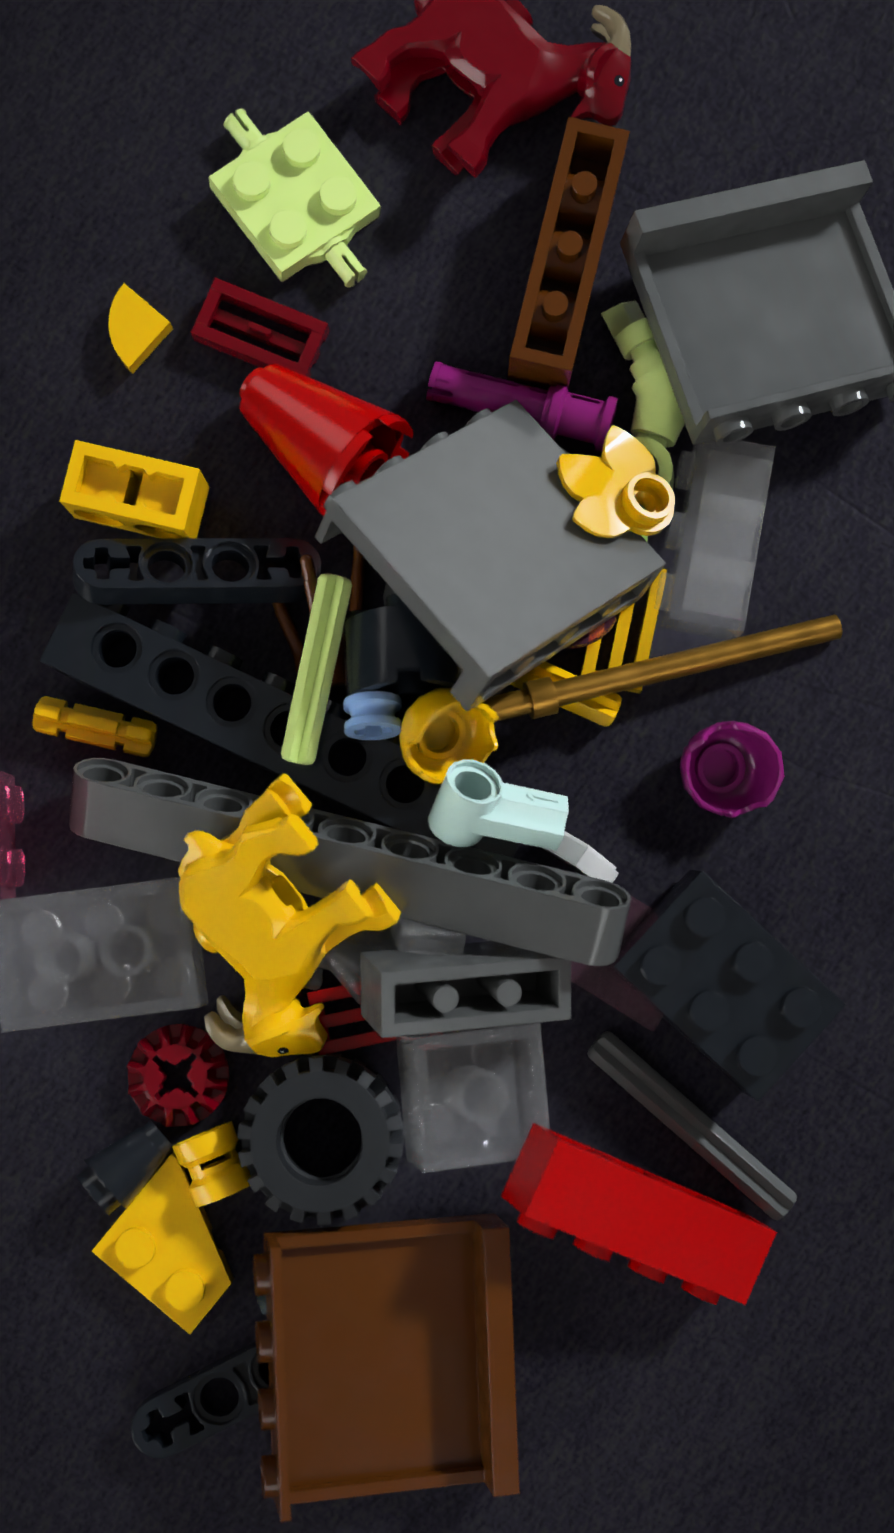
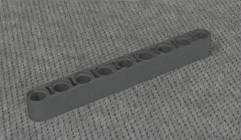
[69,758,631,966]

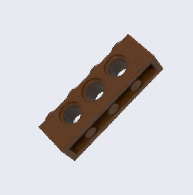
[507,117,630,389]

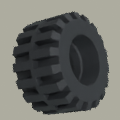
[238,1053,405,1225]

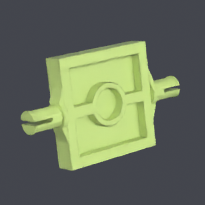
[209,109,381,288]

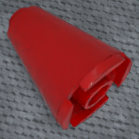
[239,364,413,517]

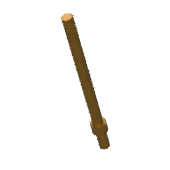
[483,614,842,722]

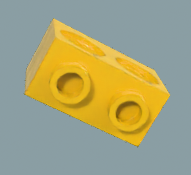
[59,440,210,538]

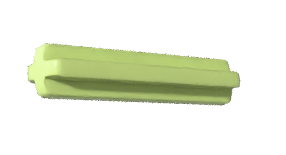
[281,573,352,765]

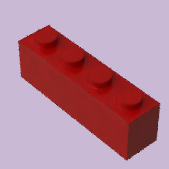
[501,1122,777,1305]

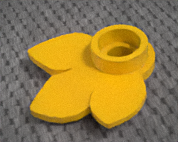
[557,425,675,538]

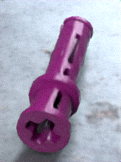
[426,361,618,452]

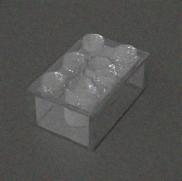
[0,877,209,1033]

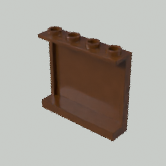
[253,1213,519,1522]

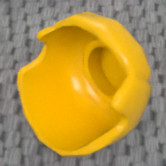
[399,688,499,784]

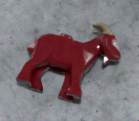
[351,0,631,179]

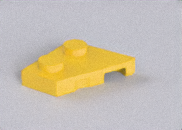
[91,1152,234,1335]

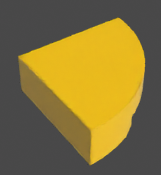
[109,283,173,374]

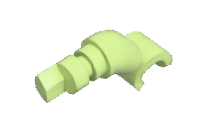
[601,301,685,509]

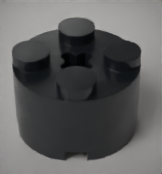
[343,593,463,718]

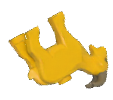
[178,774,401,1057]

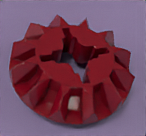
[127,1024,229,1127]

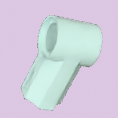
[428,759,569,851]

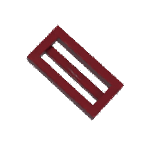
[191,277,330,377]

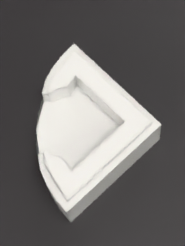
[543,831,619,883]

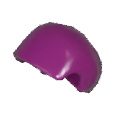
[679,721,785,818]

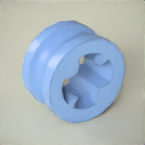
[343,691,402,740]

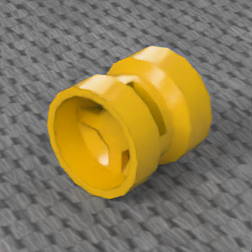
[172,1121,251,1207]

